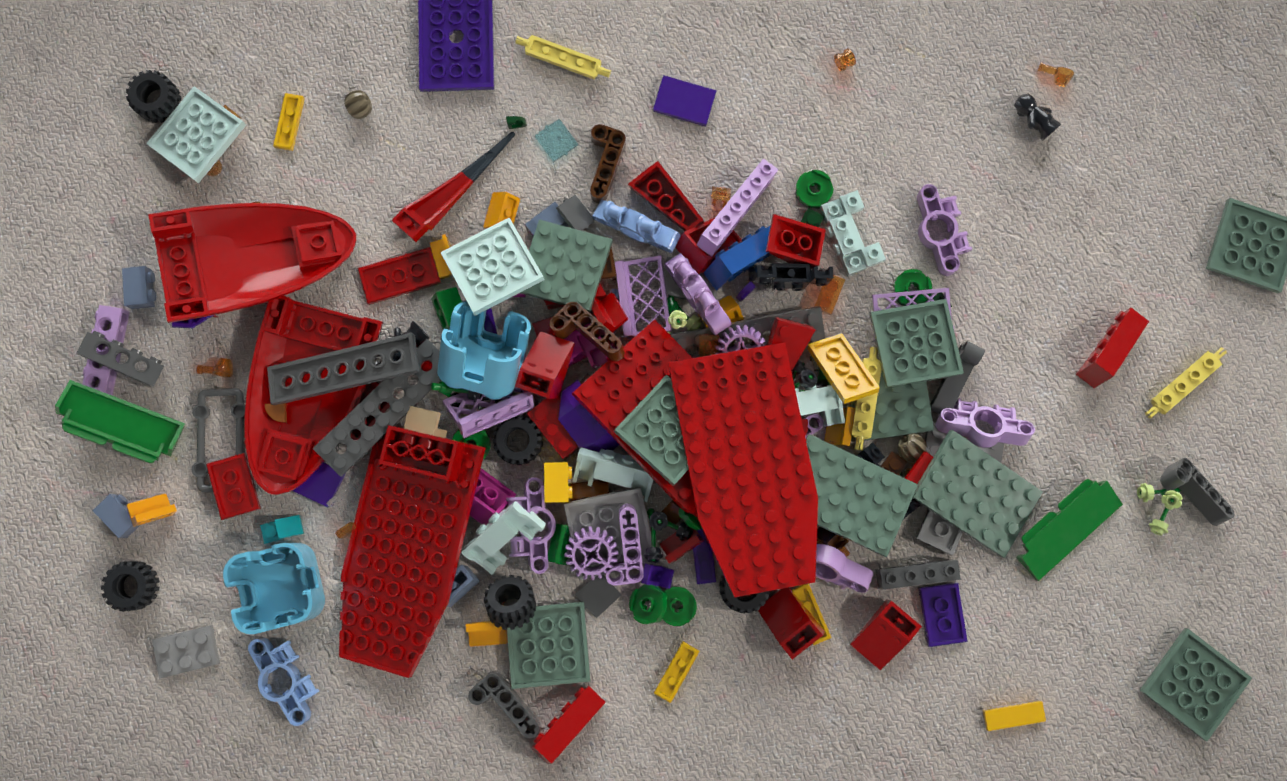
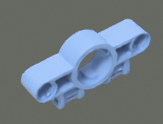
[592,200,681,253]
[248,638,319,726]

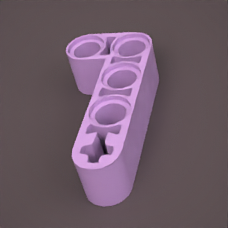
[606,504,643,586]

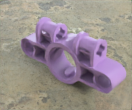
[917,184,973,276]
[664,253,732,335]
[935,398,1035,448]
[506,477,556,574]
[816,544,873,593]

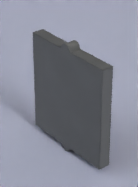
[556,195,596,231]
[575,575,621,618]

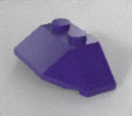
[558,380,620,452]

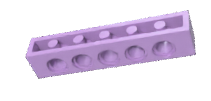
[697,159,779,256]
[82,305,130,395]

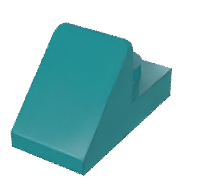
[260,515,304,544]

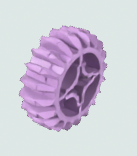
[715,325,766,354]
[565,527,618,580]

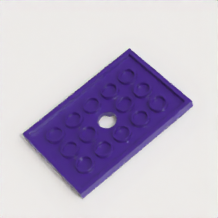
[418,0,495,92]

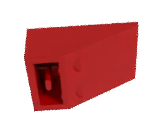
[515,332,575,399]
[758,588,825,660]
[850,599,922,670]

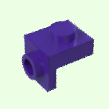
[641,563,674,589]

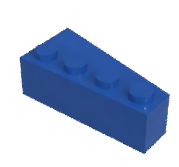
[703,225,772,291]

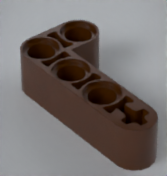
[590,124,626,203]
[550,302,625,361]

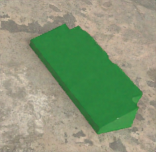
[55,380,185,463]
[1016,479,1123,581]

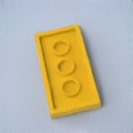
[807,333,880,404]

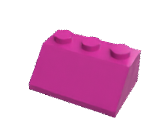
[470,468,516,525]

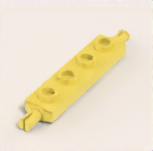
[515,35,611,80]
[851,347,882,451]
[1145,347,1227,419]

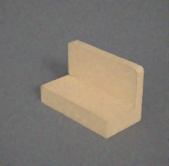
[403,406,447,438]

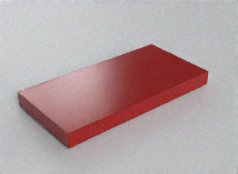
[357,247,442,305]

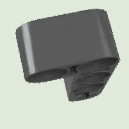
[930,341,985,414]
[1160,458,1235,526]
[468,672,541,739]

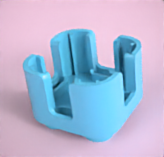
[437,301,531,399]
[223,543,325,634]

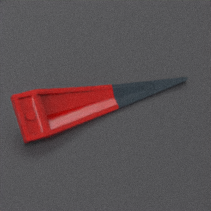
[391,132,515,242]

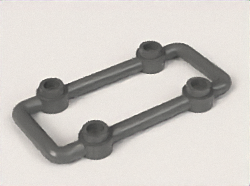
[192,388,245,493]

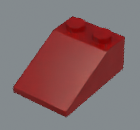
[766,214,826,270]
[675,218,742,274]

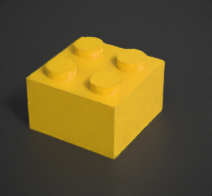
[544,462,572,504]

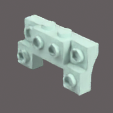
[820,190,886,277]
[795,385,845,427]
[573,448,653,502]
[461,501,546,575]

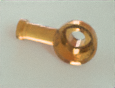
[1037,62,1075,87]
[196,358,233,377]

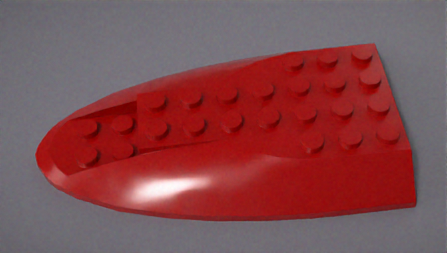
[148,203,357,323]
[245,296,383,495]

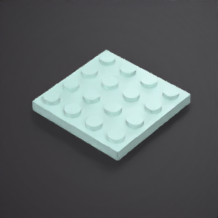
[146,86,247,183]
[441,218,544,316]

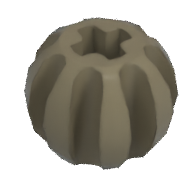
[344,90,372,119]
[897,433,927,462]

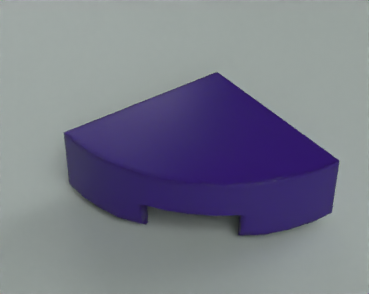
[736,281,755,302]

